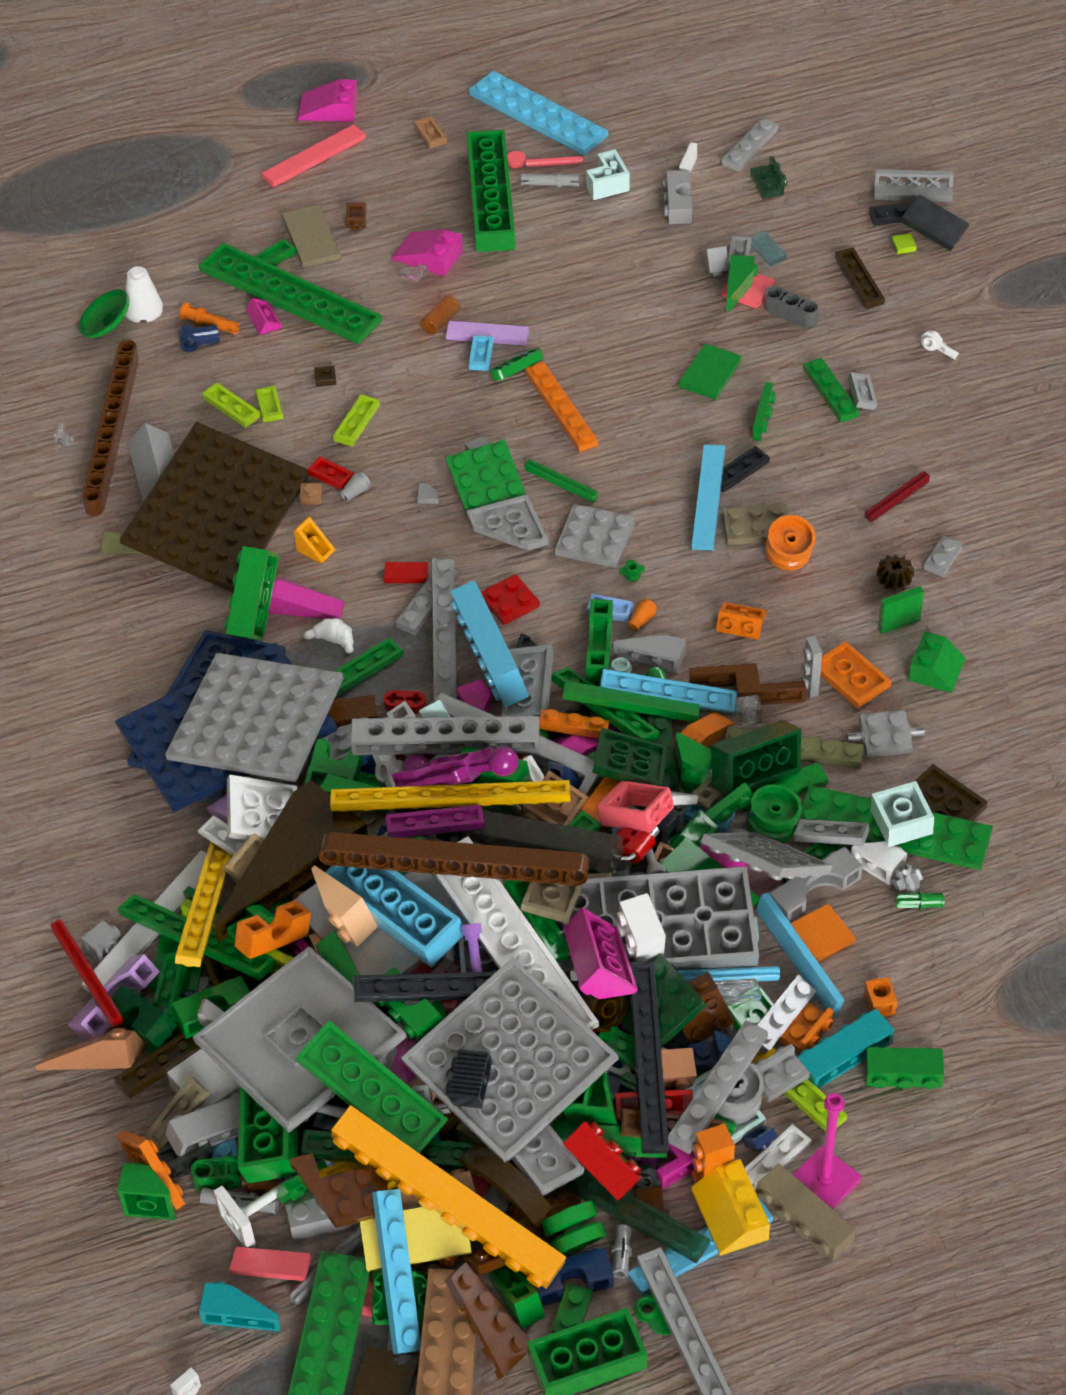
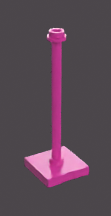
[793,1093,862,1209]

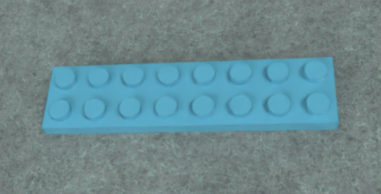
[469,71,608,156]

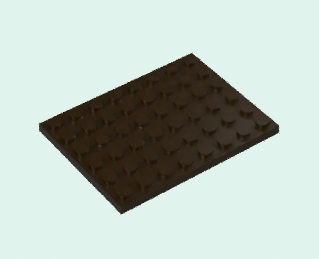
[120,422,309,593]

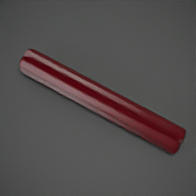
[865,471,930,522]

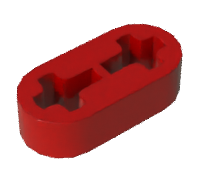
[383,690,426,714]

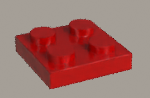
[481,574,540,626]

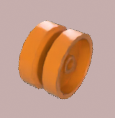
[765,515,816,571]

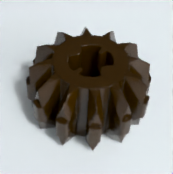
[876,554,914,591]

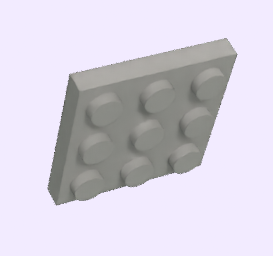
[555,504,635,569]

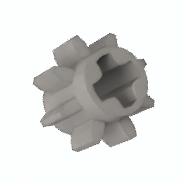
[891,864,923,894]

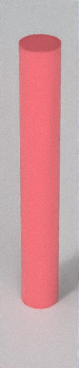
[526,156,583,167]

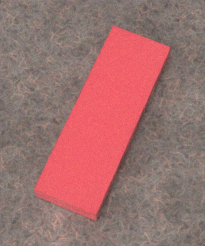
[229,1247,312,1281]

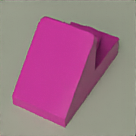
[657,1144,695,1190]

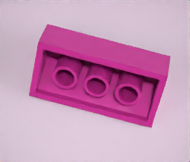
[563,907,638,999]

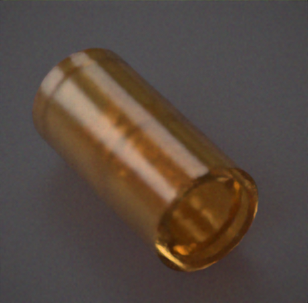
[420,295,460,335]

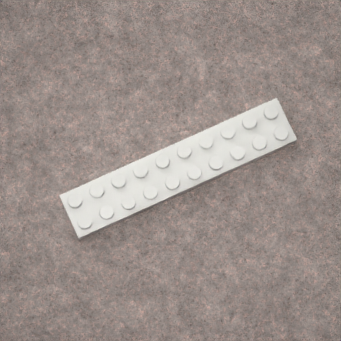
[434,837,599,1030]

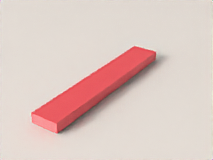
[262,124,365,187]

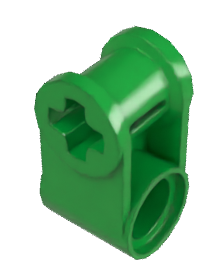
[191,1156,242,1192]

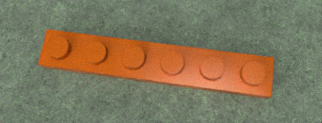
[525,361,598,452]

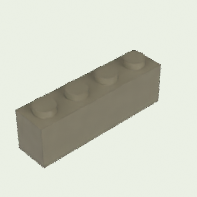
[757,1163,856,1261]

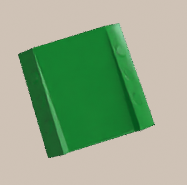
[372,1270,427,1327]

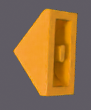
[294,516,336,564]

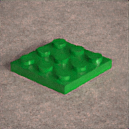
[445,439,526,517]

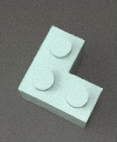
[586,149,630,200]

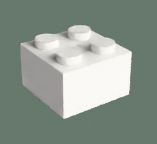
[616,893,666,963]

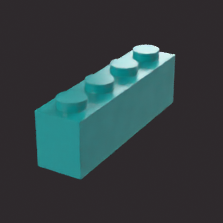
[797,1009,895,1089]

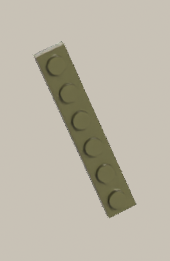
[725,726,864,768]

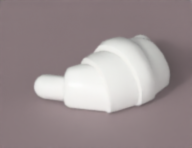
[304,618,354,654]

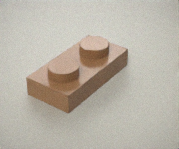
[414,116,447,149]

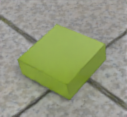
[891,233,917,254]

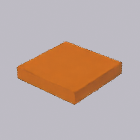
[790,904,856,962]

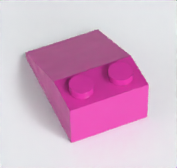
[298,79,358,122]
[392,229,463,276]

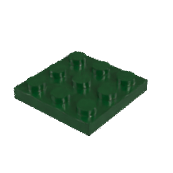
[592,727,668,786]
[621,954,707,1048]

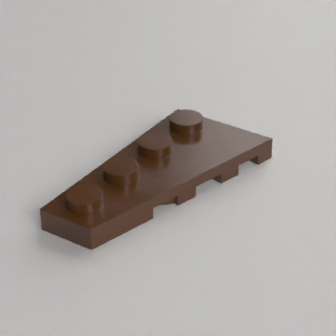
[445,1262,530,1380]

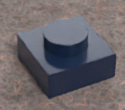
[742,1125,777,1151]

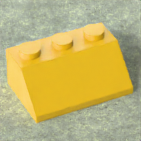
[691,1159,770,1256]

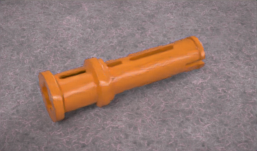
[179,302,240,335]

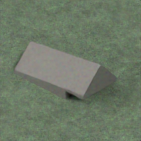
[128,423,174,502]

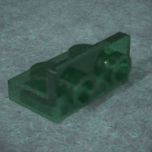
[750,156,787,199]

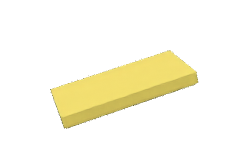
[360,1207,472,1272]

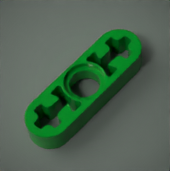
[489,347,544,381]

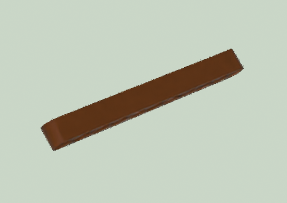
[82,339,139,516]
[319,832,589,886]

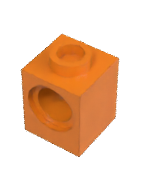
[864,977,897,1017]

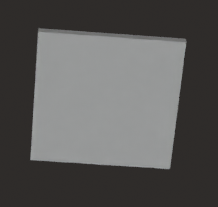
[193,946,407,1133]

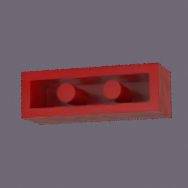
[563,1120,643,1201]

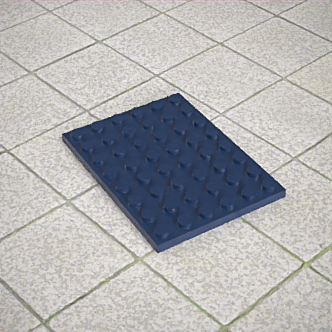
[115,642,338,813]

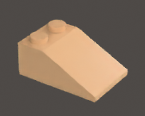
[311,866,378,947]

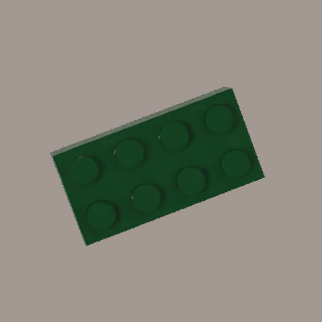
[711,720,801,796]

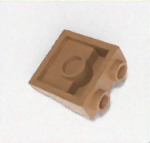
[521,771,589,838]

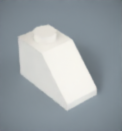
[851,841,907,885]

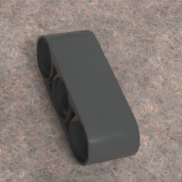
[764,286,818,328]

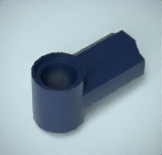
[178,325,220,352]

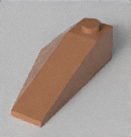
[35,1028,147,1070]

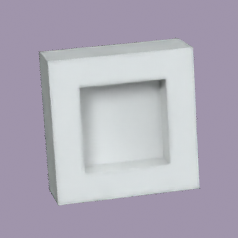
[170,1368,201,1395]

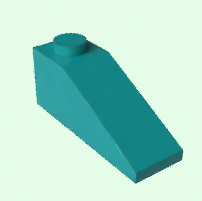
[199,1281,281,1332]

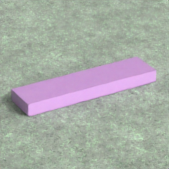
[446,321,529,346]

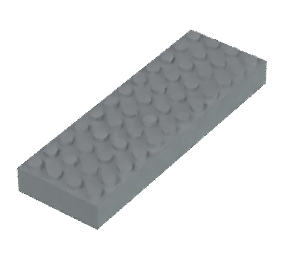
[458,866,759,977]

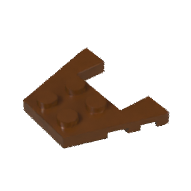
[289,1153,388,1228]

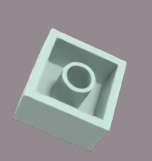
[871,781,934,847]

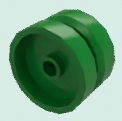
[746,784,802,843]
[540,1201,607,1255]

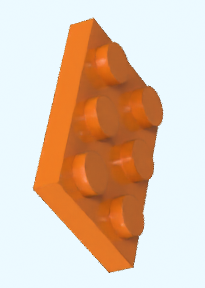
[820,641,892,709]

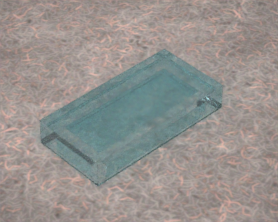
[751,232,787,266]

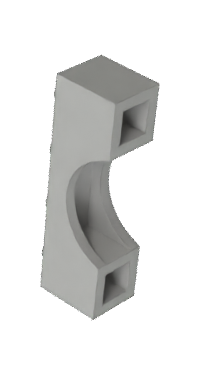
[770,847,863,923]

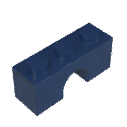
[530,1247,614,1306]

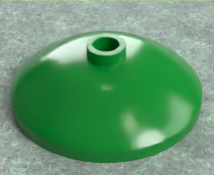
[79,289,130,338]

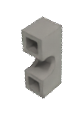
[663,170,692,224]

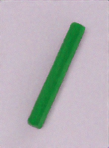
[525,460,598,503]

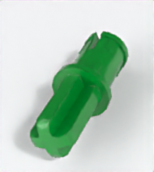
[895,891,945,910]

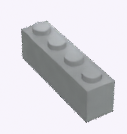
[165,1093,240,1157]

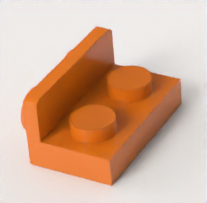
[716,602,767,640]
[779,1002,834,1053]

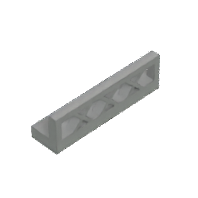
[874,169,954,202]

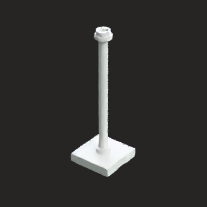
[214,1159,332,1248]

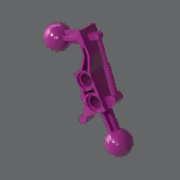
[392,746,519,787]

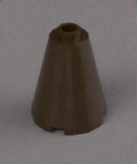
[569,978,629,1033]

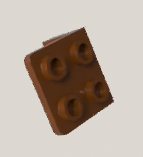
[682,972,734,1044]

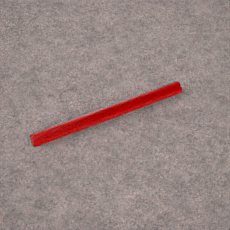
[50,919,123,1027]

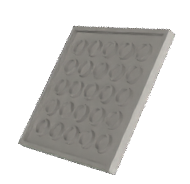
[165,653,344,782]
[401,957,619,1162]

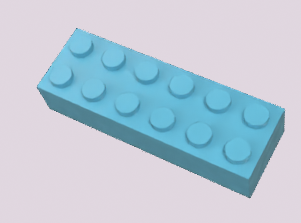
[450,580,529,708]
[325,865,463,967]

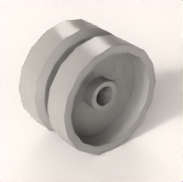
[709,1063,764,1124]

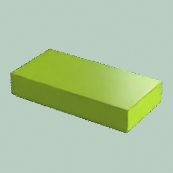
[255,386,283,423]

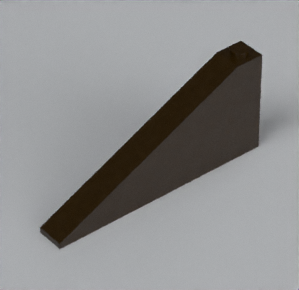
[213,780,368,943]

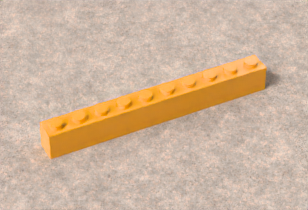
[332,1105,566,1289]

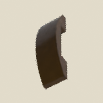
[459,1143,553,1227]

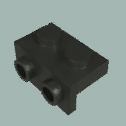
[156,1143,213,1179]

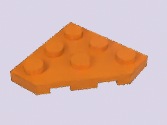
[116,1130,185,1210]

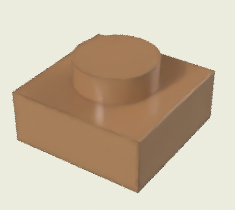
[300,483,323,505]

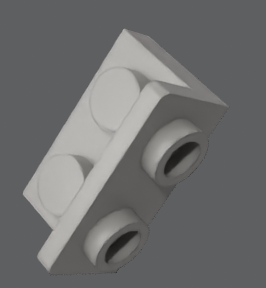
[754,1044,810,1103]

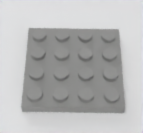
[701,832,833,880]

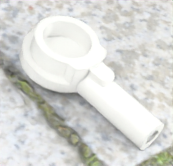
[921,331,959,360]

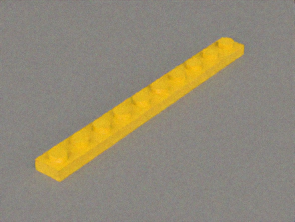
[330,780,571,812]
[175,841,232,967]

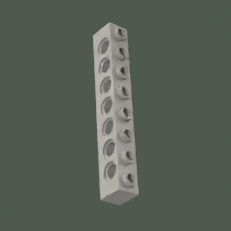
[351,715,540,755]

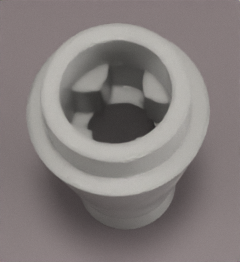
[339,472,371,502]

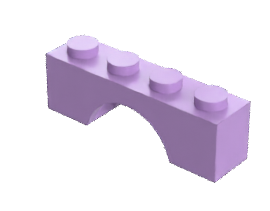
[68,954,160,1041]

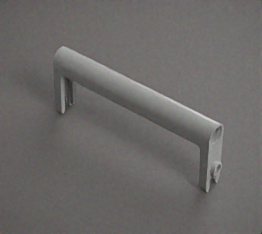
[404,693,603,816]

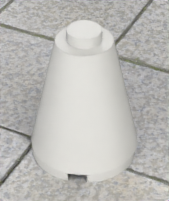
[125,266,163,323]

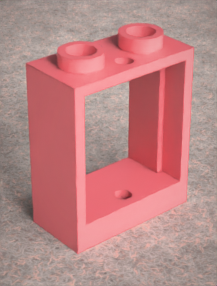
[597,781,674,833]

